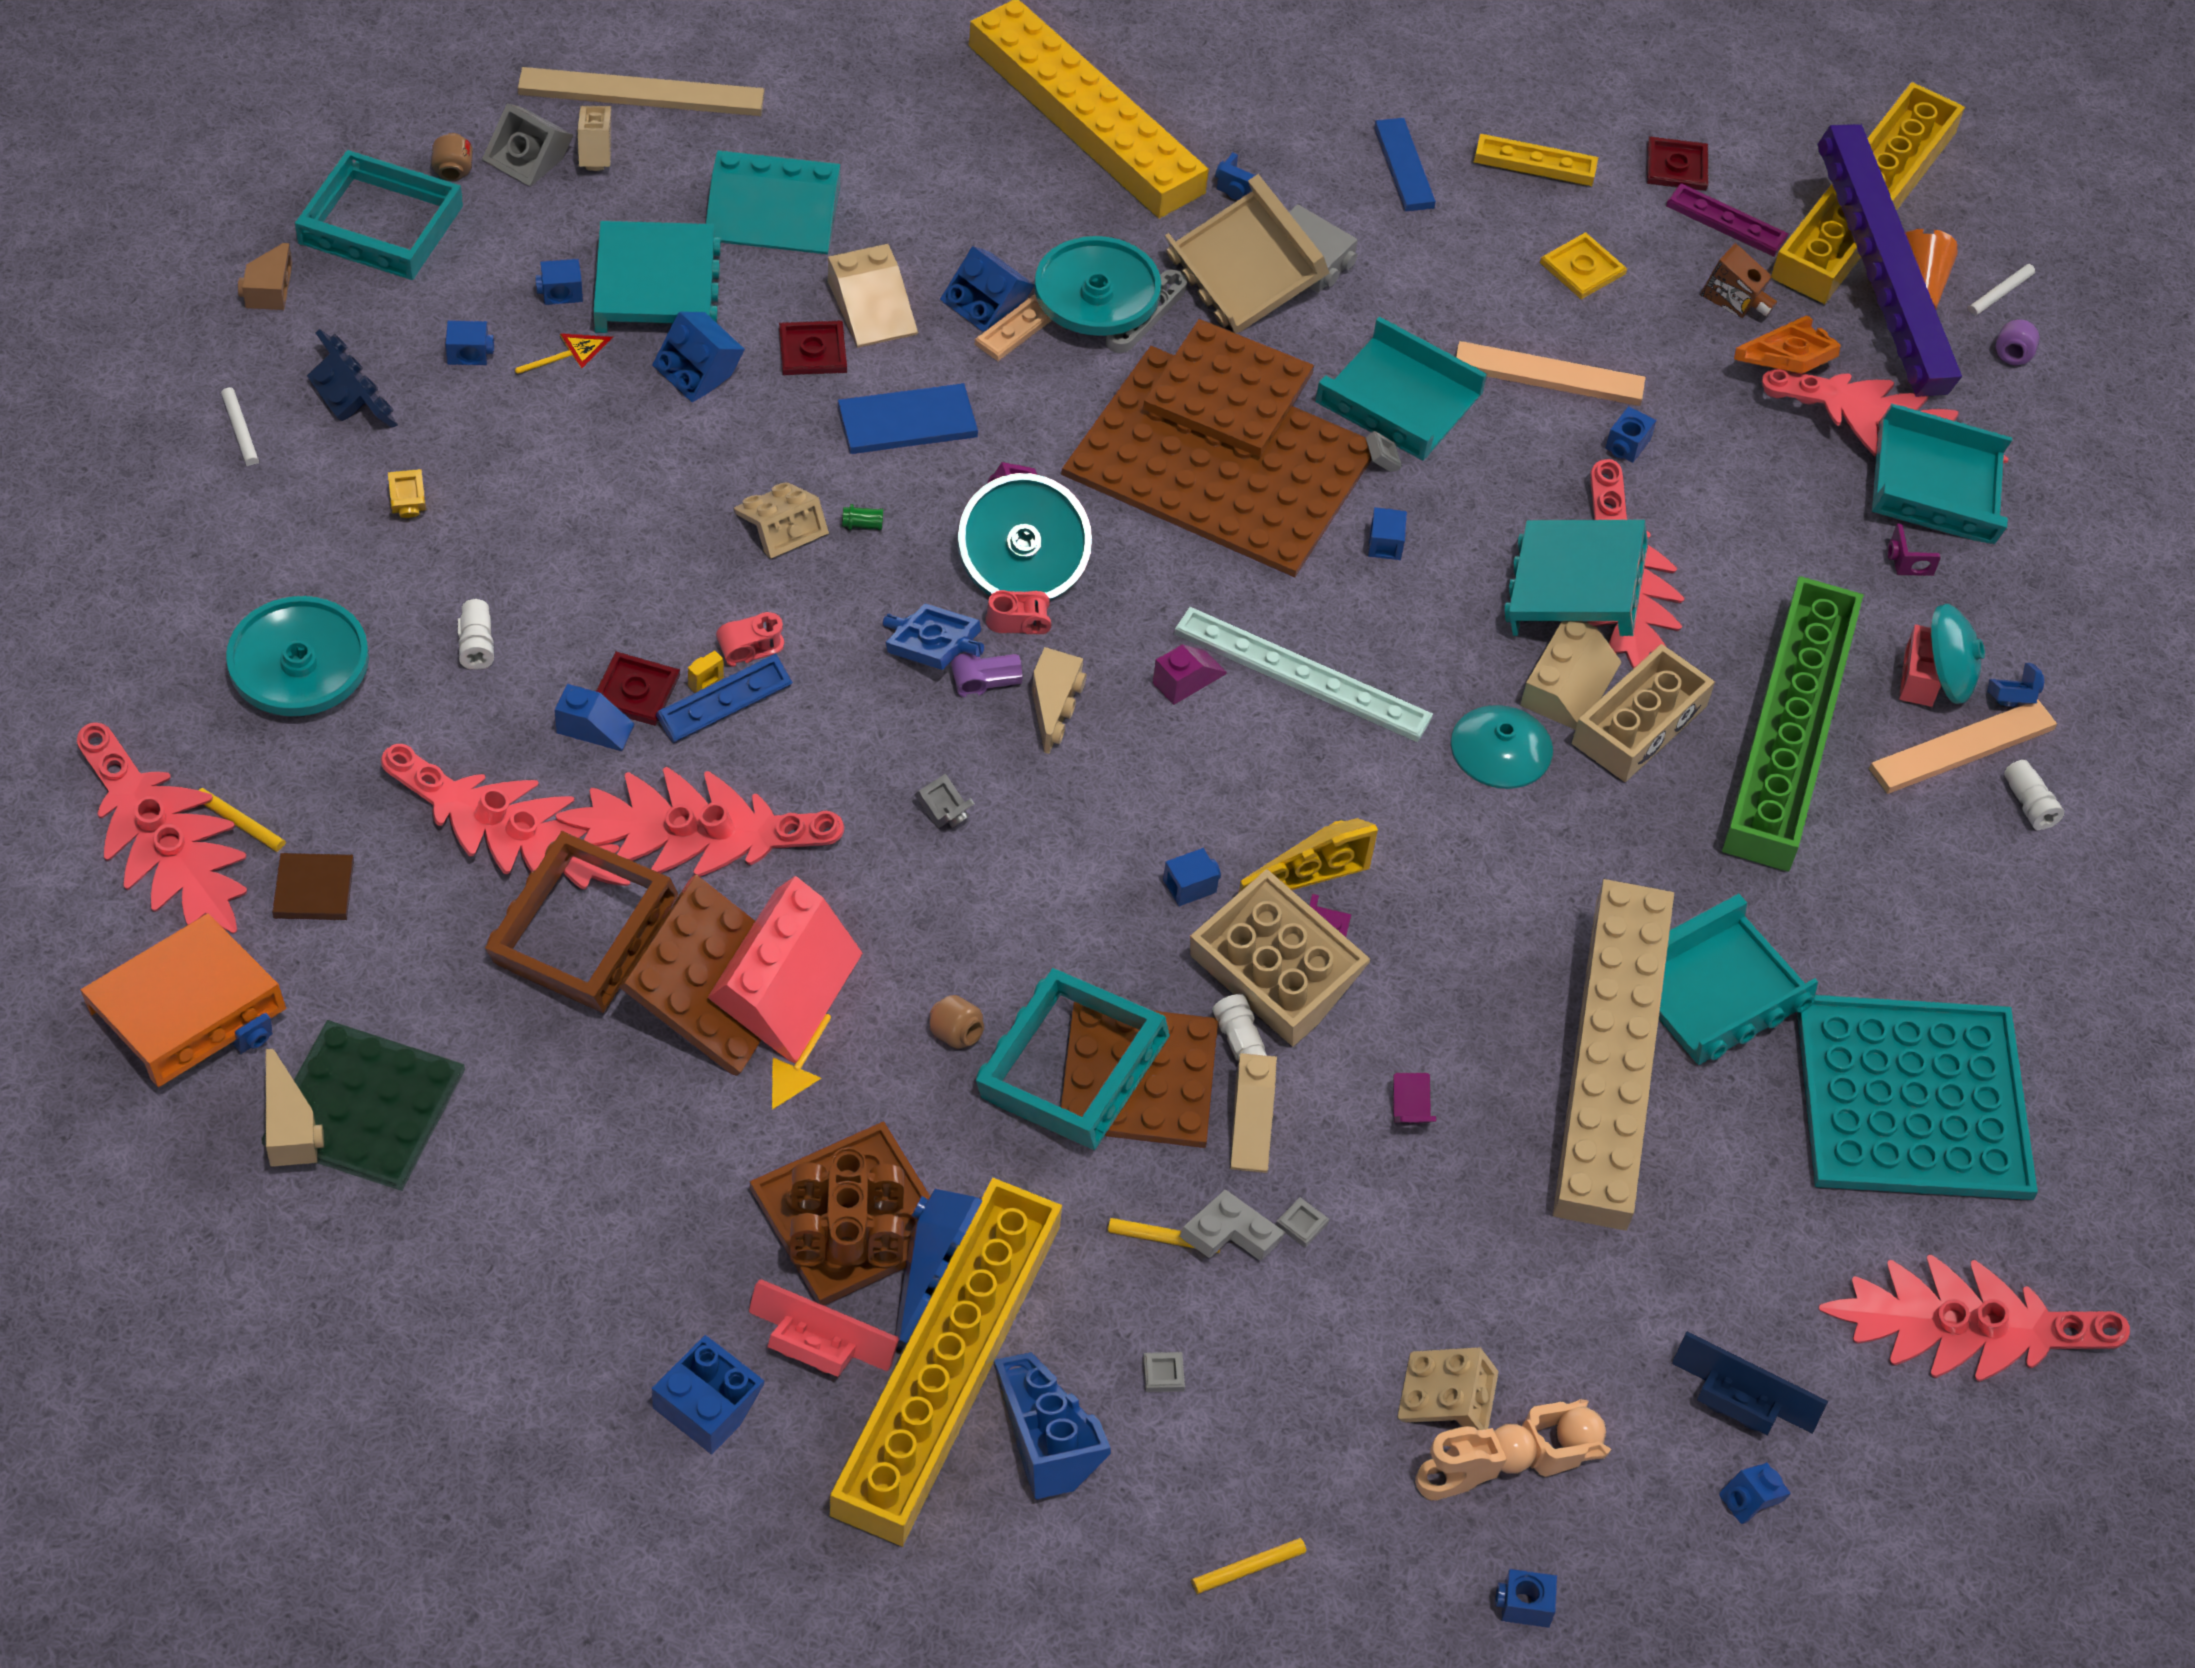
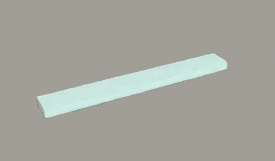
[1174,607,1433,742]

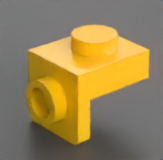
[388,469,426,518]

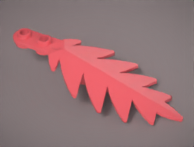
[1762,369,2009,463]
[1587,459,1685,669]
[77,723,247,933]
[381,744,630,890]
[555,767,844,877]
[1819,1255,2130,1382]

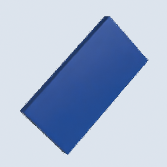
[838,383,978,454]

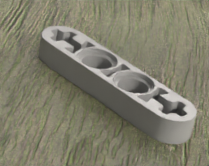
[1105,270,1187,353]

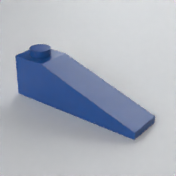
[895,1189,983,1351]
[994,1352,1111,1500]

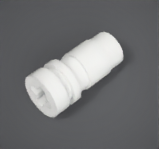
[458,599,494,669]
[2004,760,2064,830]
[1212,994,1267,1061]

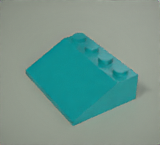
[706,150,841,255]

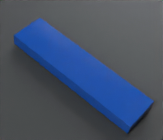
[1374,118,1436,212]
[656,653,793,743]

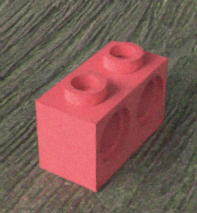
[1899,624,1941,707]

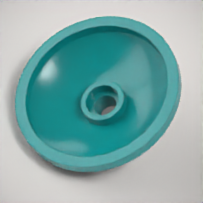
[1931,604,1985,704]
[1451,705,1553,789]

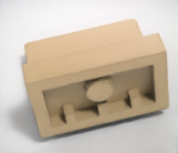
[734,483,829,558]
[1398,1347,1499,1430]

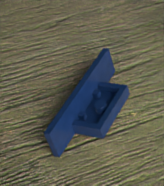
[307,329,398,428]
[1672,1331,1828,1436]

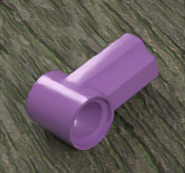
[951,653,1023,697]

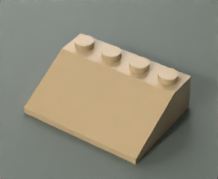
[1190,869,1370,1047]

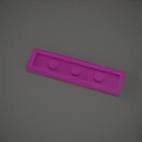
[1666,184,1789,257]

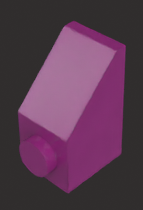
[1153,644,1227,705]

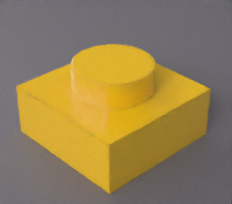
[688,650,724,693]

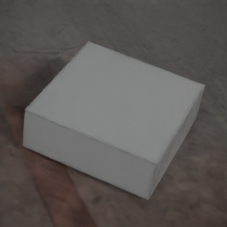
[1366,431,1402,472]
[1276,1197,1329,1248]
[1143,1352,1185,1392]

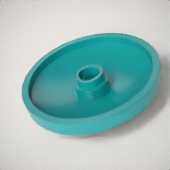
[1035,236,1161,336]
[957,473,1092,604]
[226,596,369,716]

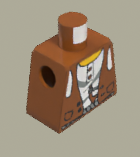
[1700,243,1778,318]

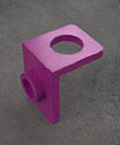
[1888,524,1941,576]
[1393,1073,1436,1123]

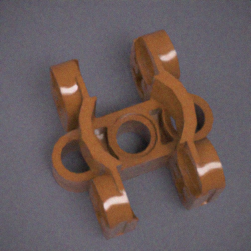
[790,1147,904,1268]

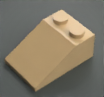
[828,244,918,348]

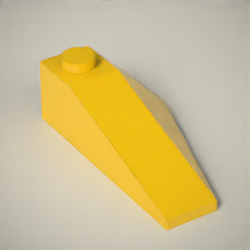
[1238,818,1378,894]

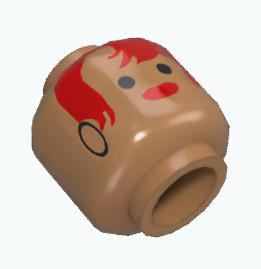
[431,133,473,181]

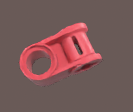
[985,590,1051,634]
[716,612,784,667]

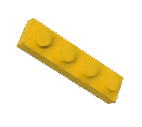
[1474,133,1598,186]

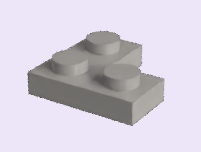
[1180,1189,1285,1261]

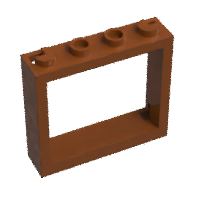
[485,831,679,1013]

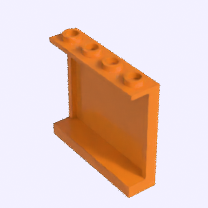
[80,913,287,1088]

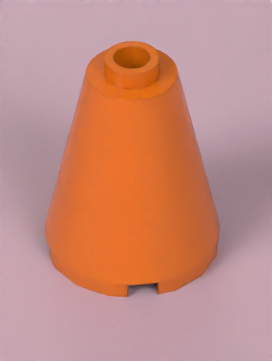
[1905,229,1958,309]

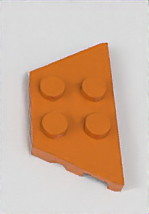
[1734,315,1841,374]

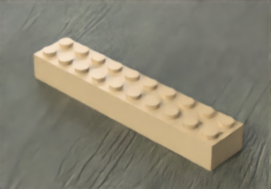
[1553,879,1674,1231]

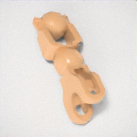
[1415,1399,1612,1500]

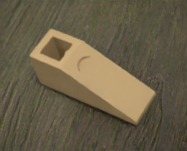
[1032,647,1087,754]

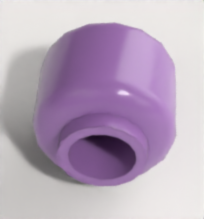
[1996,319,2040,366]

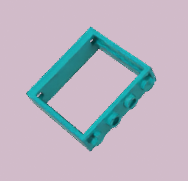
[295,150,463,281]
[976,968,1170,1151]

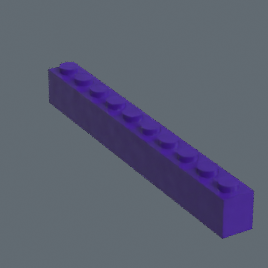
[1817,124,1962,397]

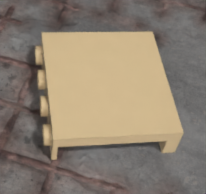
[1165,174,1329,333]

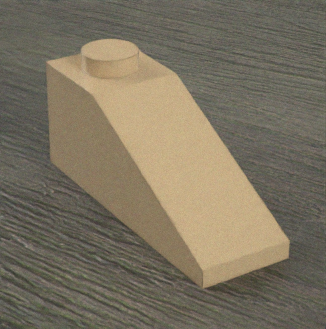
[578,106,611,171]
[266,1049,324,1167]
[1230,1053,1277,1173]

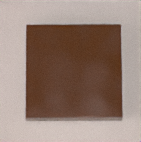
[272,853,354,920]

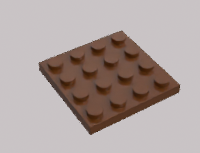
[1143,319,1314,457]
[619,874,761,1076]
[1061,1002,1218,1148]
[750,1121,930,1306]

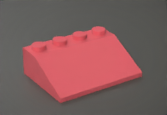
[707,876,863,1063]

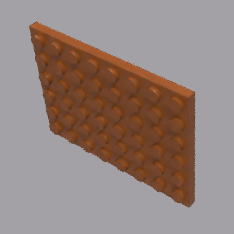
[1061,346,1372,578]

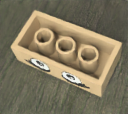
[1572,644,1715,782]

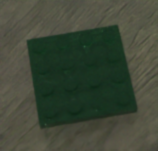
[261,1020,465,1191]

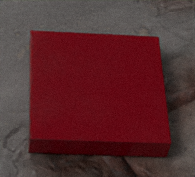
[1647,137,1708,191]
[779,320,847,375]
[596,651,680,726]

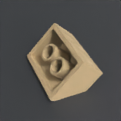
[1520,621,1621,730]

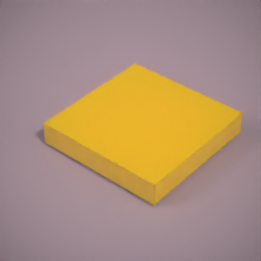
[1540,232,1627,299]

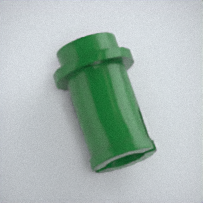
[842,504,883,530]

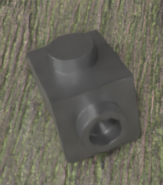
[914,773,975,828]

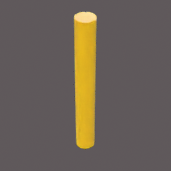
[198,788,286,852]
[1108,1218,1220,1253]
[1191,1538,1306,1594]

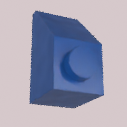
[554,684,634,751]

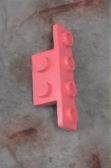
[749,1279,899,1377]

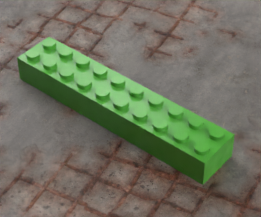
[1722,576,1864,872]

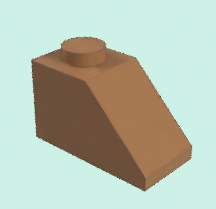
[238,243,293,310]

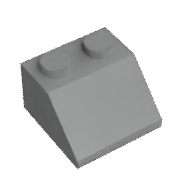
[482,103,573,187]

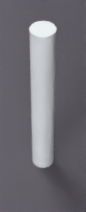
[1968,264,2035,316]
[221,387,259,466]

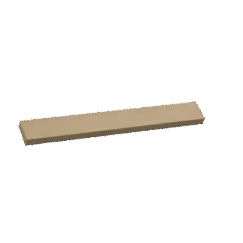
[518,67,764,116]

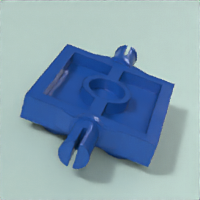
[883,603,984,670]

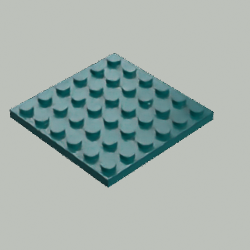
[1797,995,2038,1200]

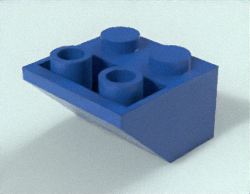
[940,246,1035,332]
[652,312,745,403]
[652,1335,764,1455]

